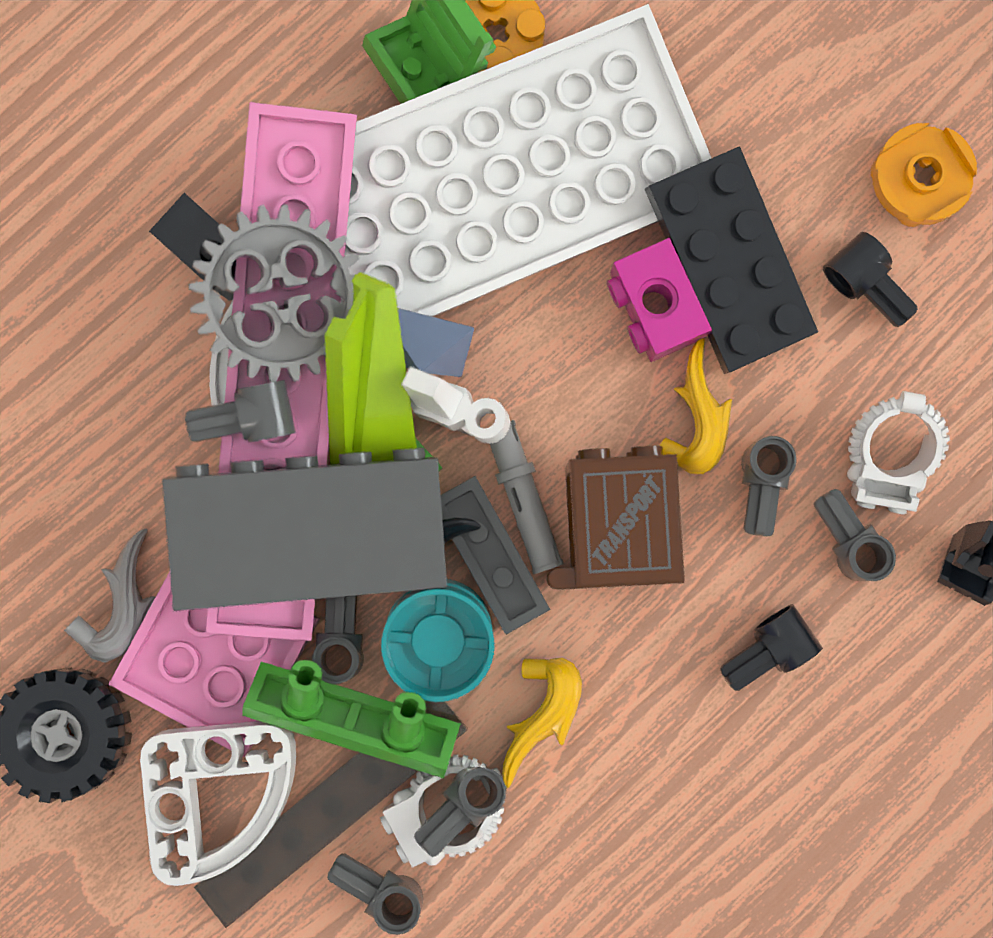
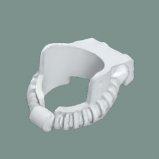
[847,391,950,515]
[380,755,507,868]

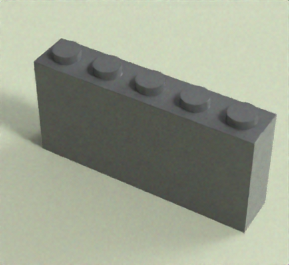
[162,448,447,611]

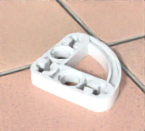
[140,721,296,886]

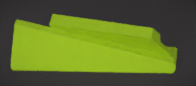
[325,272,417,464]

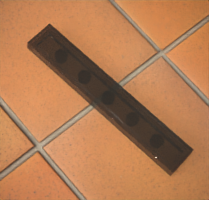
[194,700,468,928]

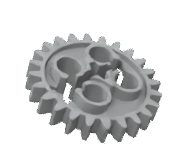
[188,205,360,382]

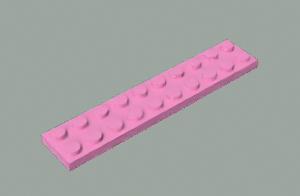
[205,102,357,641]

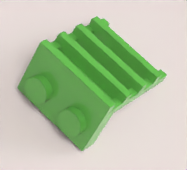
[362,0,496,104]

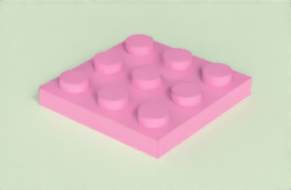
[108,572,320,757]

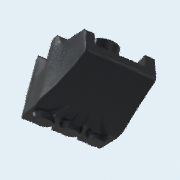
[937,521,993,606]

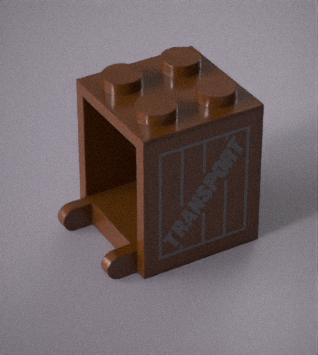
[546,446,685,590]

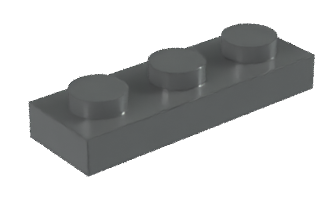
[441,476,550,635]

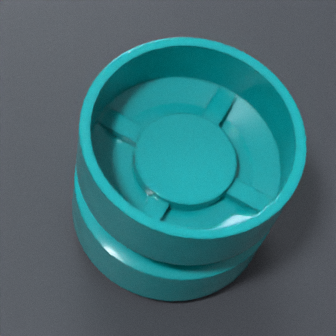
[381,579,494,702]

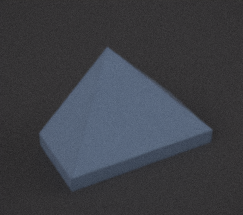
[398,308,474,377]

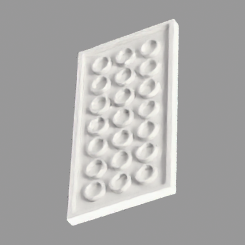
[341,4,711,317]

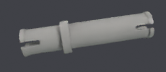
[490,420,564,574]

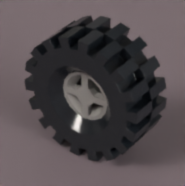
[0,668,132,803]

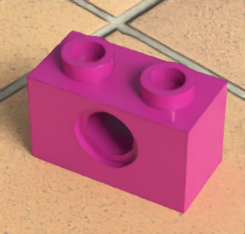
[607,238,712,362]

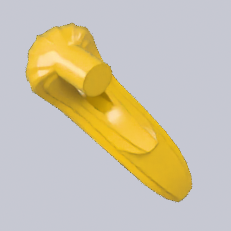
[660,338,732,474]
[502,658,582,788]

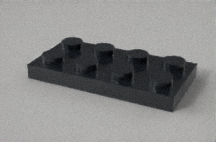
[645,146,818,374]

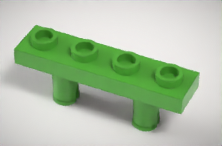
[242,660,461,779]

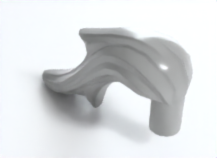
[64,528,155,663]

